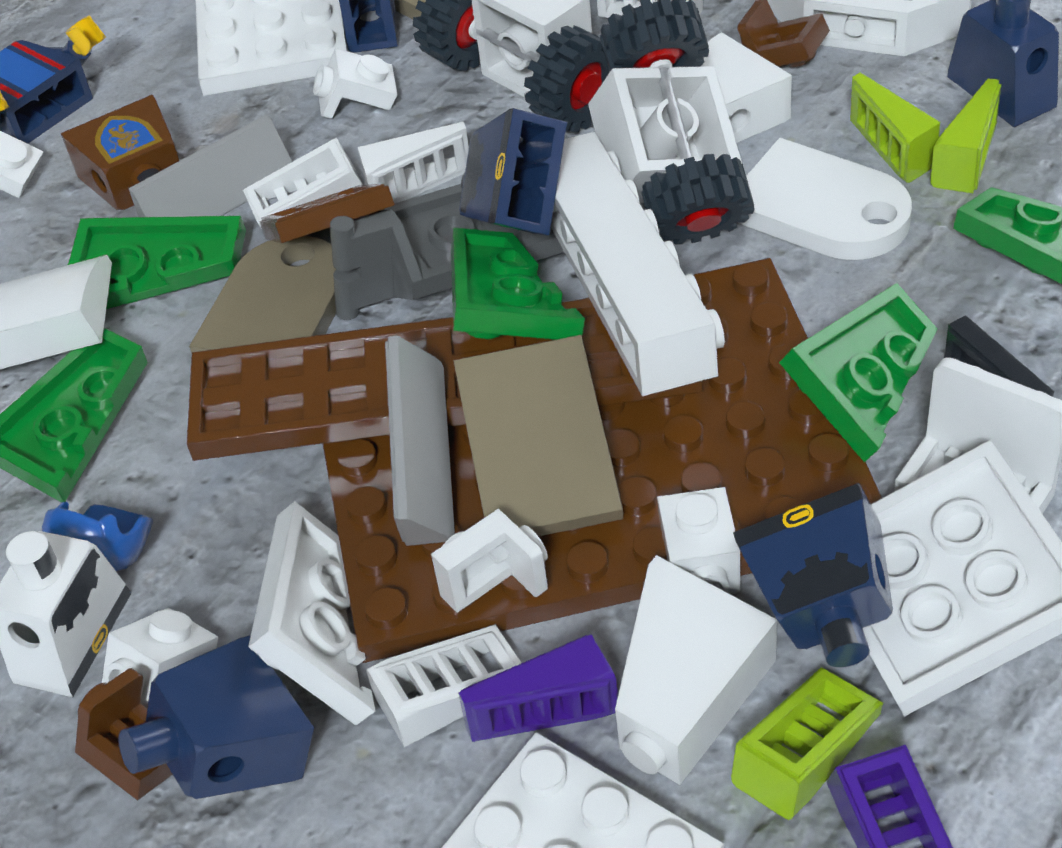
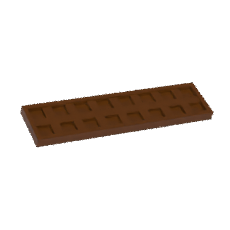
[187,299,702,461]

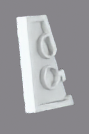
[248,501,375,725]

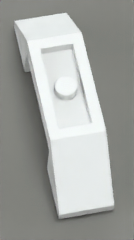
[767,0,971,56]

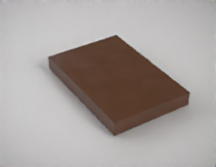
[259,183,395,243]

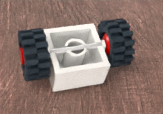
[413,0,609,133]
[588,0,755,244]

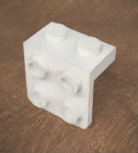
[894,358,1062,514]

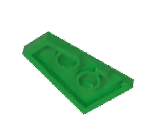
[953,187,1062,284]
[68,216,246,309]
[451,227,585,340]
[779,283,938,463]
[0,328,148,503]

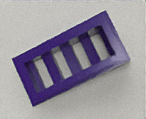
[458,634,618,742]
[826,745,953,848]

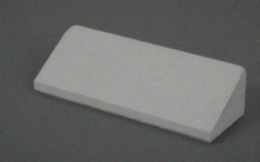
[129,114,292,217]
[385,336,455,546]

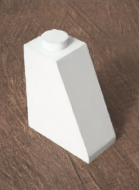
[615,555,777,785]

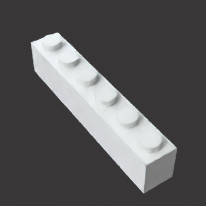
[551,132,725,396]

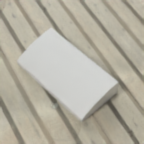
[0,255,112,369]

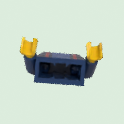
[0,15,106,144]

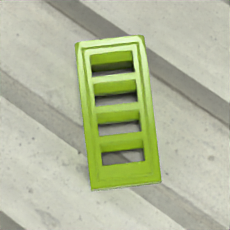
[850,72,940,183]
[931,78,1001,193]
[731,667,883,820]

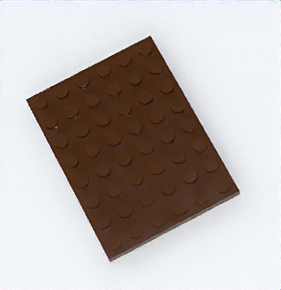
[323,258,882,663]

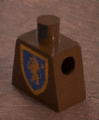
[61,95,179,210]

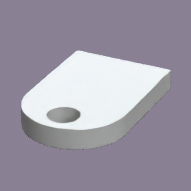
[736,138,912,260]

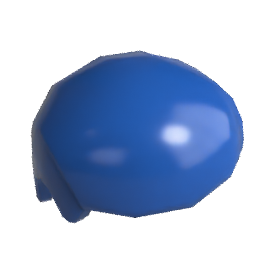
[42,502,154,571]

